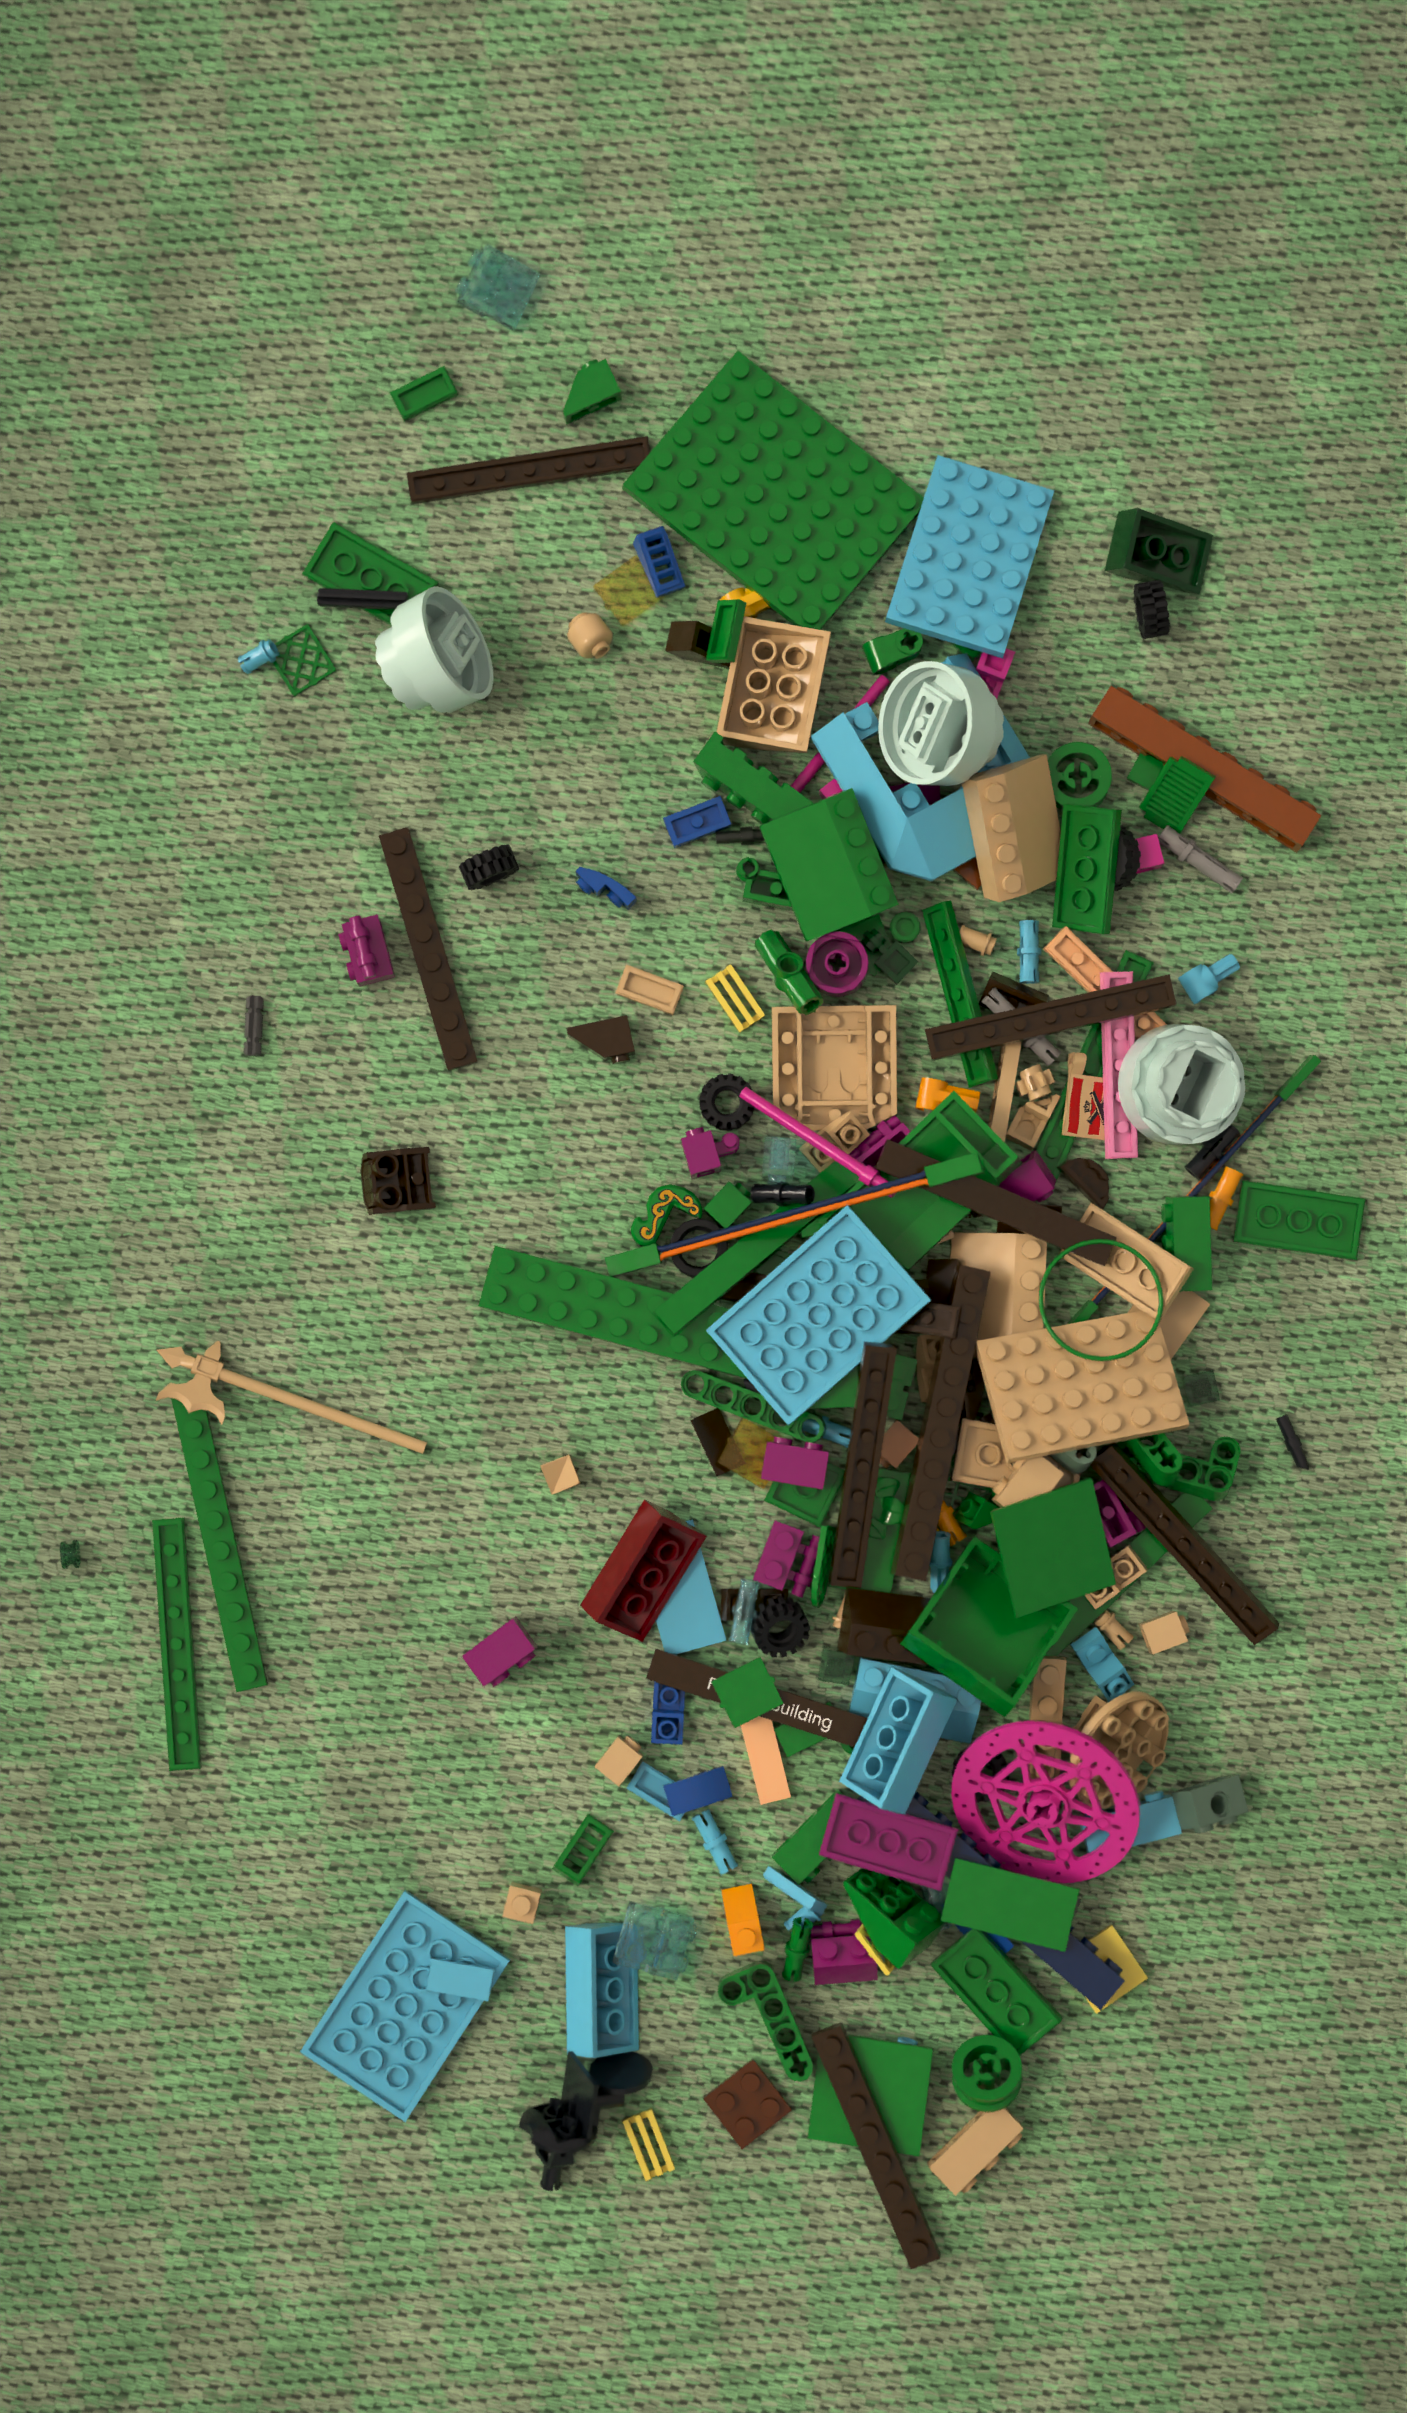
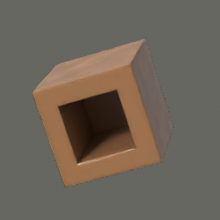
[880,1420,919,1469]

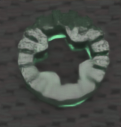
[60,1540,81,1569]

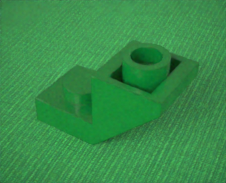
[955,1491,1000,1530]

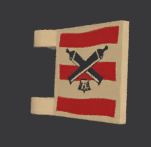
[1061,1052,1105,1140]

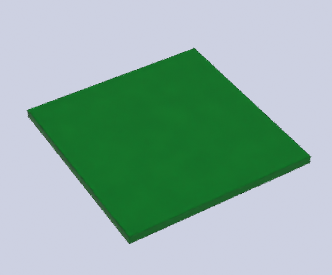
[990,1478,1116,1618]
[808,2034,933,2157]

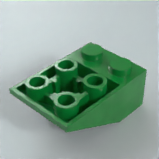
[843,1868,946,1969]

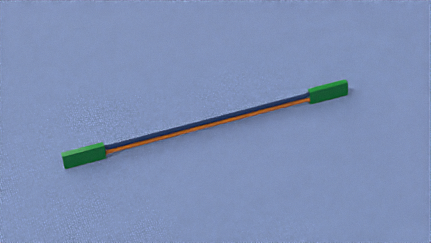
[1067,1055,1321,1324]
[605,1152,984,1277]

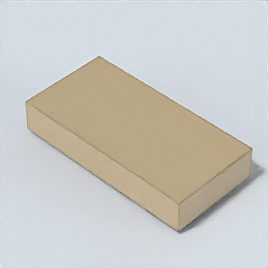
[615,964,684,1015]

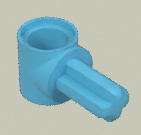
[1178,954,1240,1005]

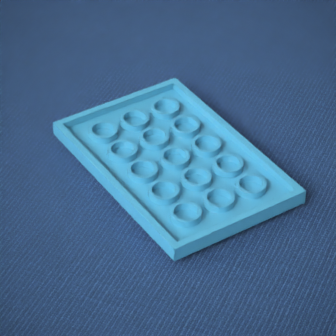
[885,455,1054,658]
[706,1205,931,1426]
[300,1890,510,2122]

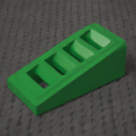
[552,1814,614,1886]

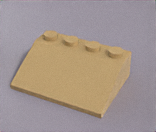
[717,616,831,753]
[962,754,1061,902]
[950,1232,1047,1358]

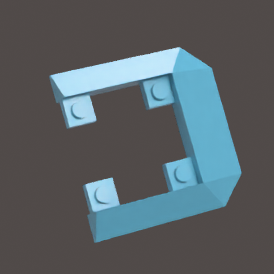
[810,653,1030,881]

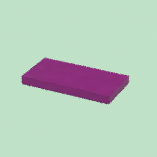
[819,1793,958,1891]

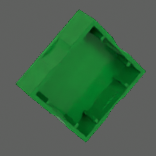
[900,1536,1078,1718]

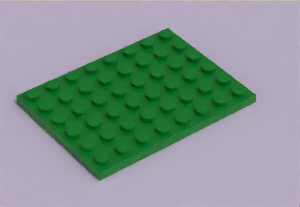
[622,350,924,630]

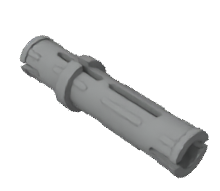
[1158,825,1243,894]
[981,988,1061,1066]

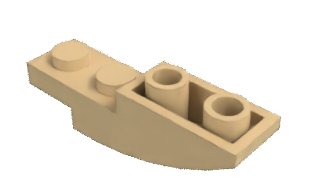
[1029,1656,1067,1779]

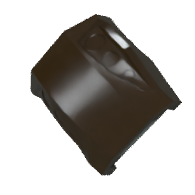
[360,1147,436,1215]

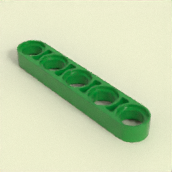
[681,1370,826,1442]

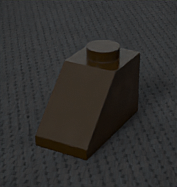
[665,621,730,669]
[566,1015,635,1065]

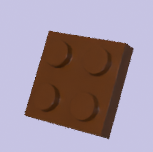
[703,2058,792,2149]

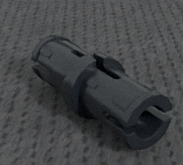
[1184,1124,1240,1180]
[751,1182,815,1207]

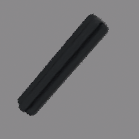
[317,588,408,610]

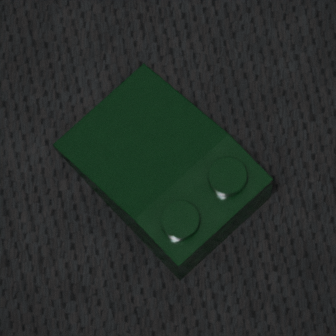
[1105,508,1213,595]

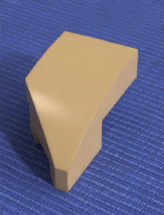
[1006,1094,1061,1151]

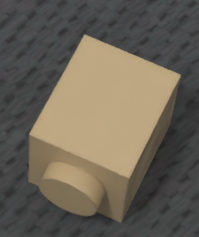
[1138,1611,1190,1655]
[595,1735,643,1787]
[502,1882,542,1924]

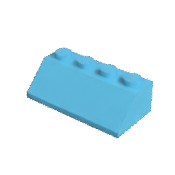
[849,1657,981,1744]
[839,1667,957,1815]
[565,1923,639,2058]

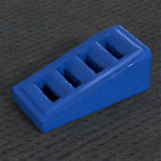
[633,526,685,598]

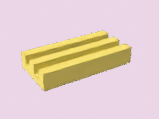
[705,964,765,1033]
[622,2108,675,2181]

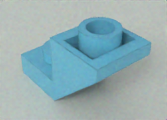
[1070,1627,1134,1702]

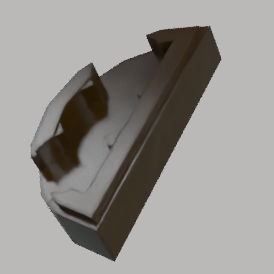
[1057,1158,1109,1209]

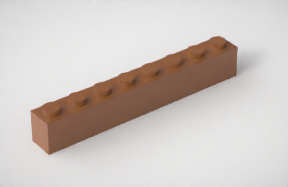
[1088,686,1322,853]

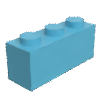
[1080,1791,1182,1854]

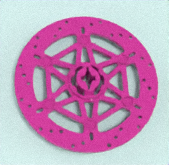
[951,1721,1140,1884]

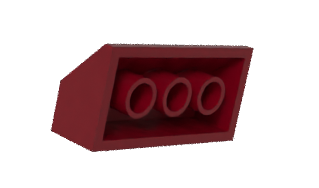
[580,1499,707,1642]

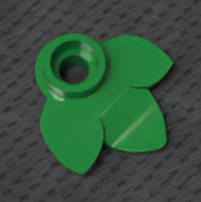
[869,1477,904,1539]

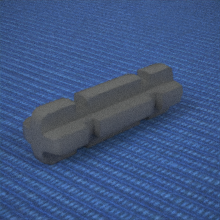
[244,995,264,1056]

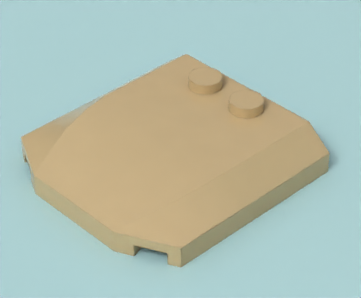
[772,1005,897,1131]

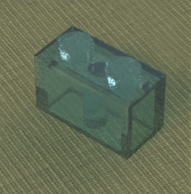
[761,1136,797,1185]

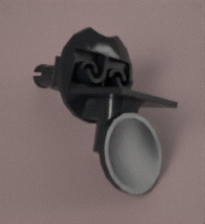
[519,2051,653,2191]

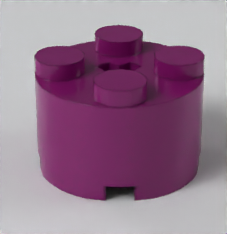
[806,931,869,997]

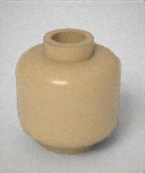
[567,612,613,659]

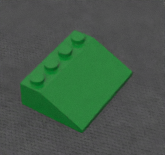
[759,788,899,941]

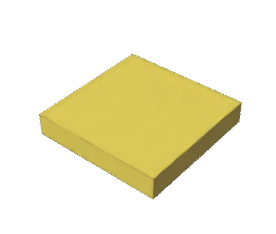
[1084,1924,1148,2014]

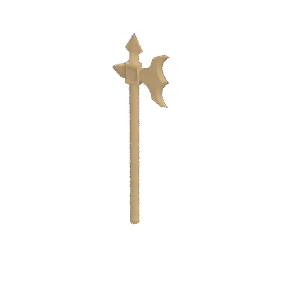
[156,1341,427,1454]

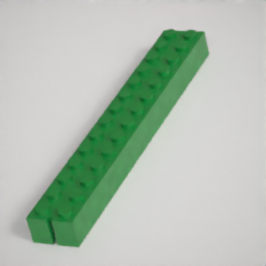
[478,1246,918,1421]

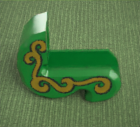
[631,1184,703,1247]

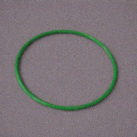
[1039,1239,1163,1361]

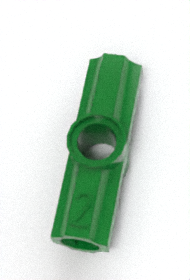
[755,929,823,1015]

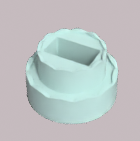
[375,586,493,713]
[878,661,1004,786]
[1118,1024,1245,1145]

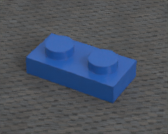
[663,796,731,848]

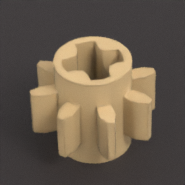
[1015,1064,1055,1101]

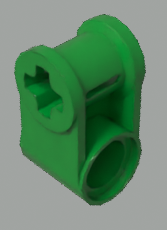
[862,628,923,675]

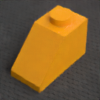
[721,1883,765,1956]

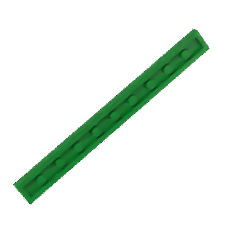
[171,1398,268,1692]

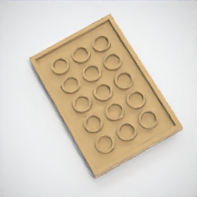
[975,1310,1190,1463]

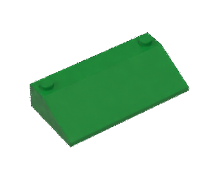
[818,1091,1022,1272]

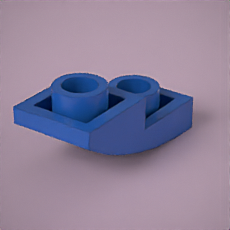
[575,867,637,910]
[651,1682,685,1745]
[663,1766,732,1816]

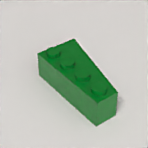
[693,732,813,824]

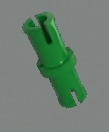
[782,1917,813,1982]

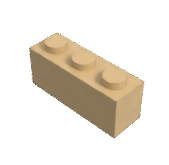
[927,2108,1024,2196]

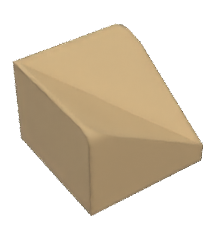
[540,1454,581,1495]

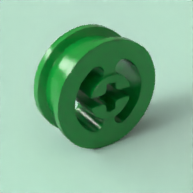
[1048,742,1112,811]
[952,2035,1022,2112]

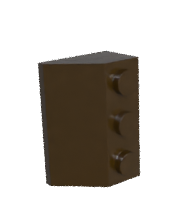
[837,1587,931,1665]

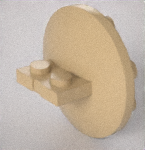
[1066,1692,1169,1809]

